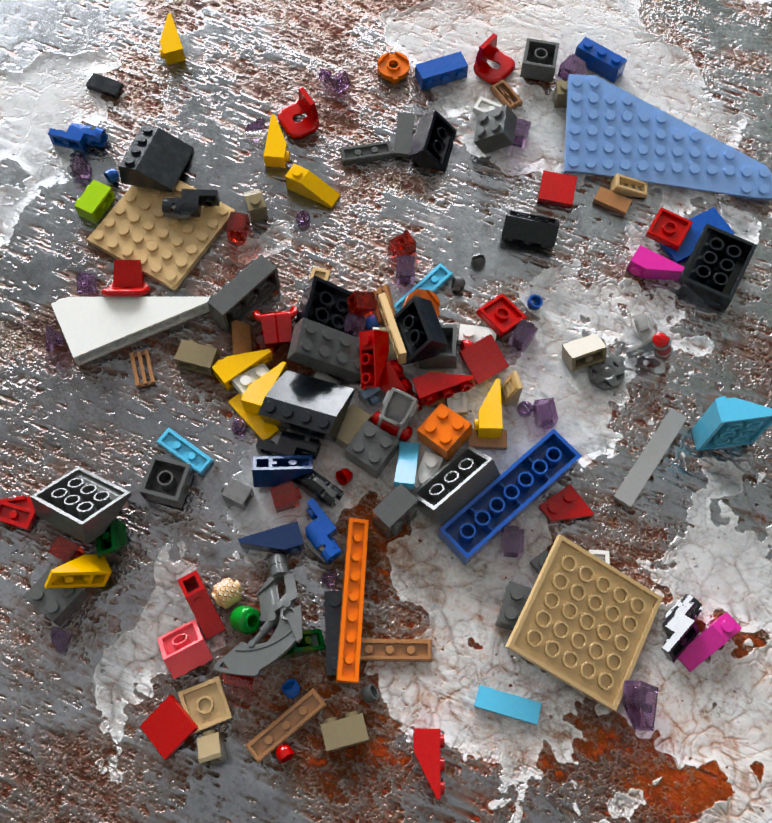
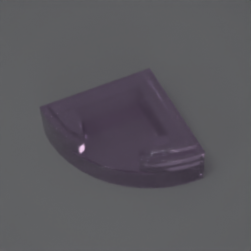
[245,118,265,135]
[50,626,73,655]

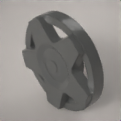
[589,357,625,390]

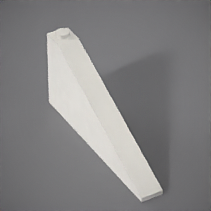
[51,297,210,366]

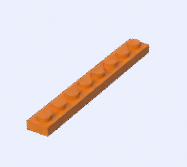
[336,518,369,684]

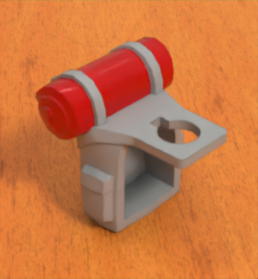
[626,313,673,359]
[371,387,419,442]

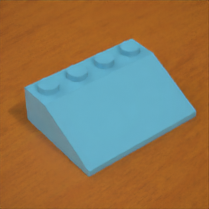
[691,396,772,451]

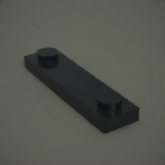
[324,590,343,677]

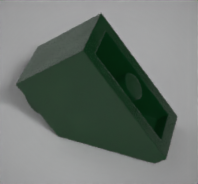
[96,517,128,558]
[278,629,326,660]

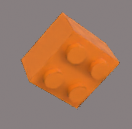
[417,403,472,462]

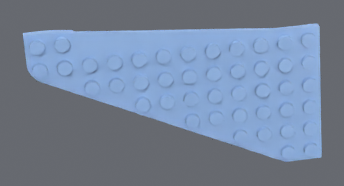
[563,74,772,201]

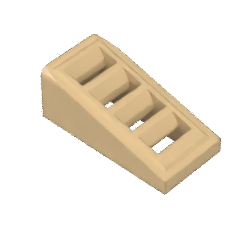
[610,173,648,198]
[501,371,523,406]

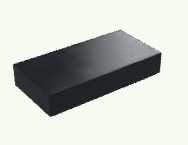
[86,73,124,99]

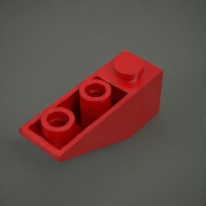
[359,330,389,389]
[378,360,422,411]
[412,372,475,406]
[177,570,226,640]
[413,728,445,800]

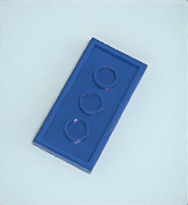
[658,207,734,263]

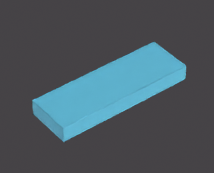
[156,428,214,477]
[394,441,420,489]
[474,685,542,725]

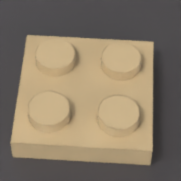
[178,676,233,735]

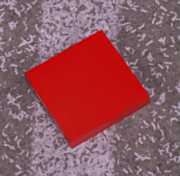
[537,170,577,208]
[645,207,693,251]
[476,293,528,338]
[458,334,509,385]
[140,695,198,760]

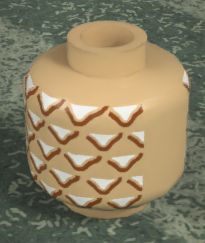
[211,578,243,609]

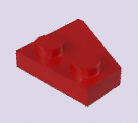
[538,484,594,523]
[0,495,37,531]

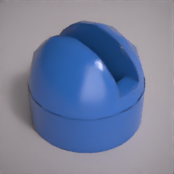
[104,168,119,184]
[527,294,543,310]
[365,314,380,330]
[281,679,300,698]

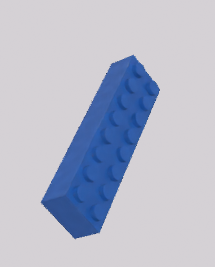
[438,428,582,565]

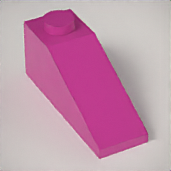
[627,245,685,281]
[678,612,742,672]

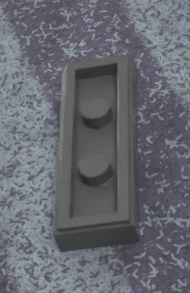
[393,112,415,158]
[340,141,393,166]

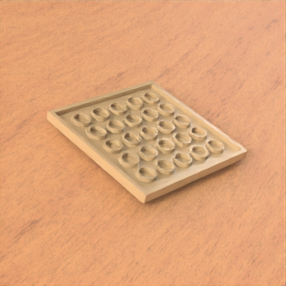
[87,180,236,291]
[505,535,663,711]

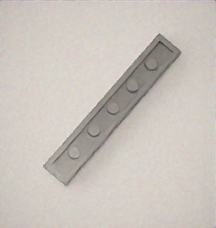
[613,408,688,509]

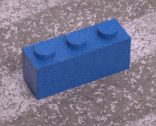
[573,37,627,83]
[415,51,468,90]

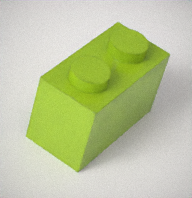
[74,180,115,224]

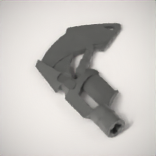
[213,553,303,677]

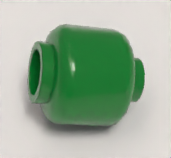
[230,605,261,634]

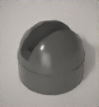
[471,253,486,269]
[451,276,466,291]
[361,683,379,703]

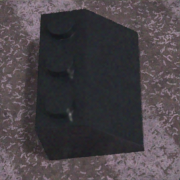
[409,110,457,171]
[502,209,559,248]
[394,296,448,364]

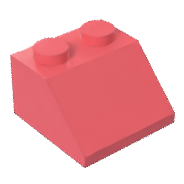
[157,619,213,679]

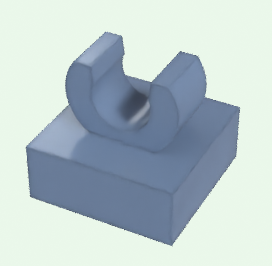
[358,386,381,406]

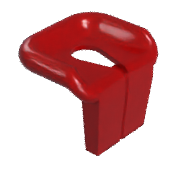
[473,33,515,85]
[277,87,320,139]
[101,260,150,297]
[253,306,298,345]

